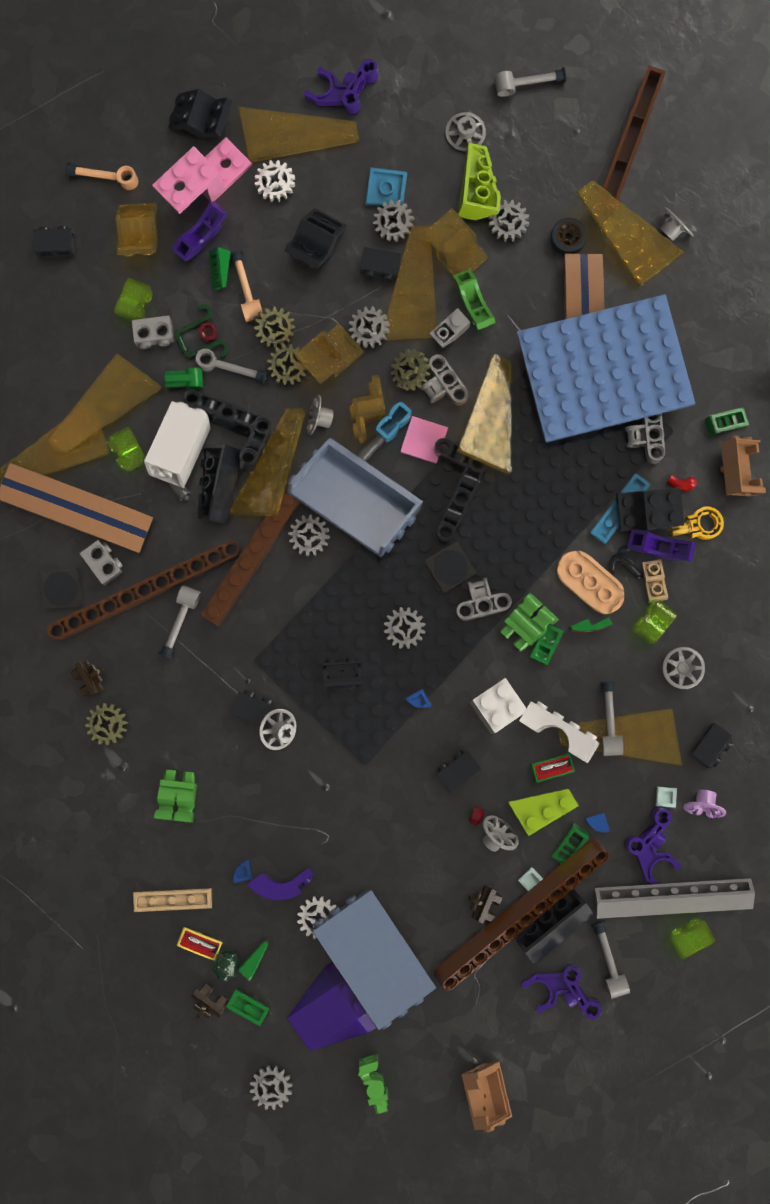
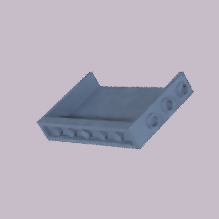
[287,438,423,557]
[310,889,436,1030]

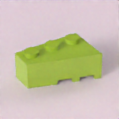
[507,789,579,836]

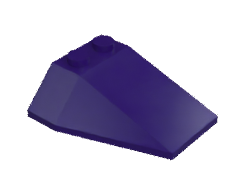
[287,962,376,1051]

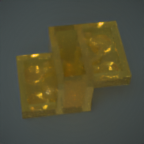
[116,203,159,257]
[423,208,489,275]
[295,324,364,385]
[349,375,386,443]

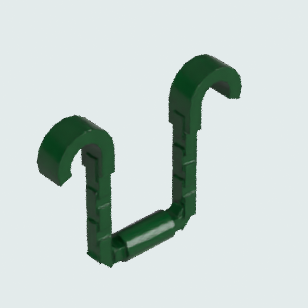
[174,304,229,359]

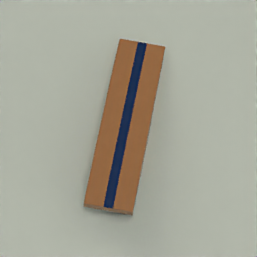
[563,254,604,320]
[0,463,153,553]

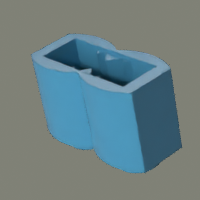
[376,402,412,443]

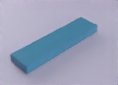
[589,473,651,545]

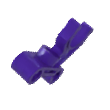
[304,59,379,114]
[624,807,681,885]
[522,963,601,1019]

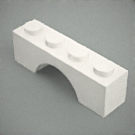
[519,701,600,763]

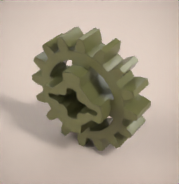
[253,306,295,348]
[268,344,308,386]
[390,349,431,391]
[85,703,128,745]

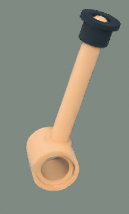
[65,162,139,190]
[230,250,263,323]

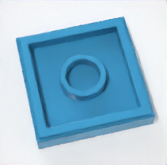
[365,167,407,208]

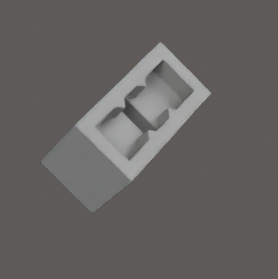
[132,316,174,349]
[80,540,124,586]

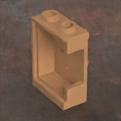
[720,436,766,496]
[461,1062,512,1132]

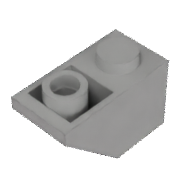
[429,308,470,348]

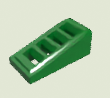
[209,247,230,290]
[705,407,749,437]
[551,823,589,864]
[239,939,269,981]

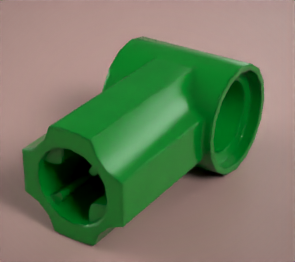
[165,368,203,390]

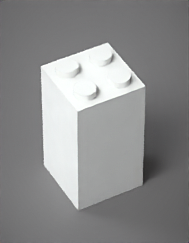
[144,401,211,488]
[470,678,528,734]

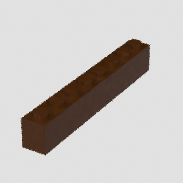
[595,65,666,216]
[201,487,302,627]

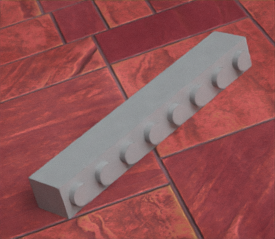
[594,878,755,919]

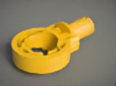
[668,506,724,540]

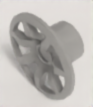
[446,112,486,152]
[660,207,694,241]
[306,395,333,436]
[663,647,705,689]
[259,709,297,750]
[483,815,519,852]

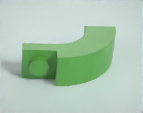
[453,269,496,330]

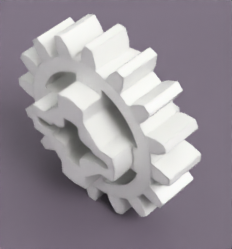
[255,160,295,202]
[297,896,336,939]

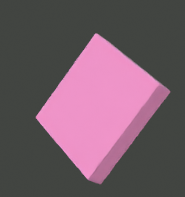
[400,416,448,464]

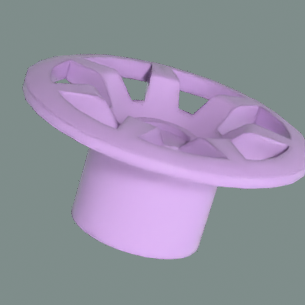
[683,790,726,818]

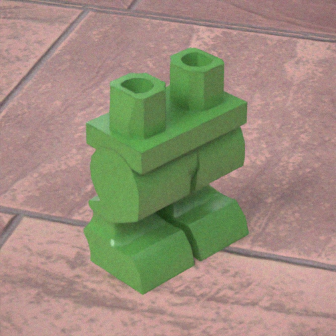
[500,593,559,651]
[154,769,197,823]
[358,1053,388,1114]

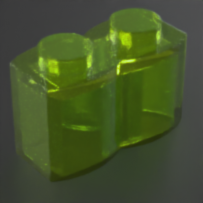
[114,278,153,322]
[108,426,146,472]
[634,600,678,645]
[668,918,716,960]

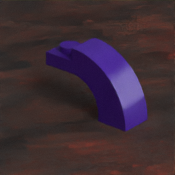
[172,201,228,262]
[627,529,696,562]
[247,867,314,900]

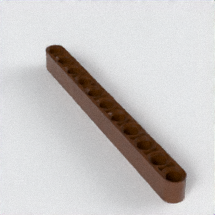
[47,540,241,641]
[434,839,609,991]

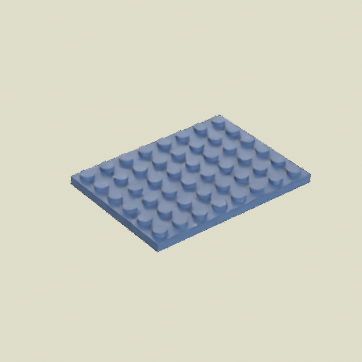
[517,294,696,442]

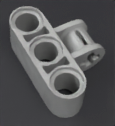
[421,355,468,406]
[625,414,665,464]
[456,578,511,621]

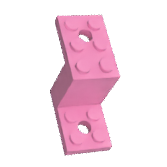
[152,137,252,214]

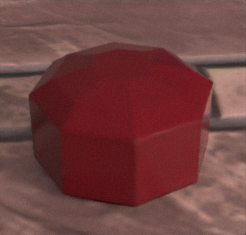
[198,322,217,342]
[468,806,484,826]

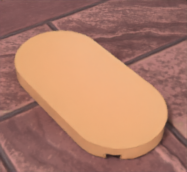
[557,551,624,614]

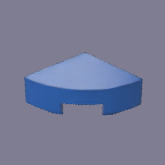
[405,689,432,708]
[585,813,610,832]
[233,860,253,883]

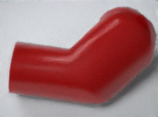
[667,474,697,492]

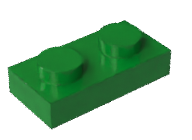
[226,989,270,1026]

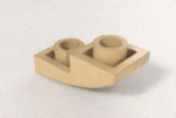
[642,559,668,603]

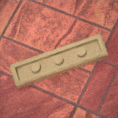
[133,888,212,912]

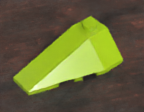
[457,143,501,221]

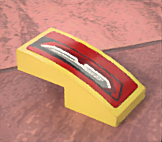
[176,927,222,961]

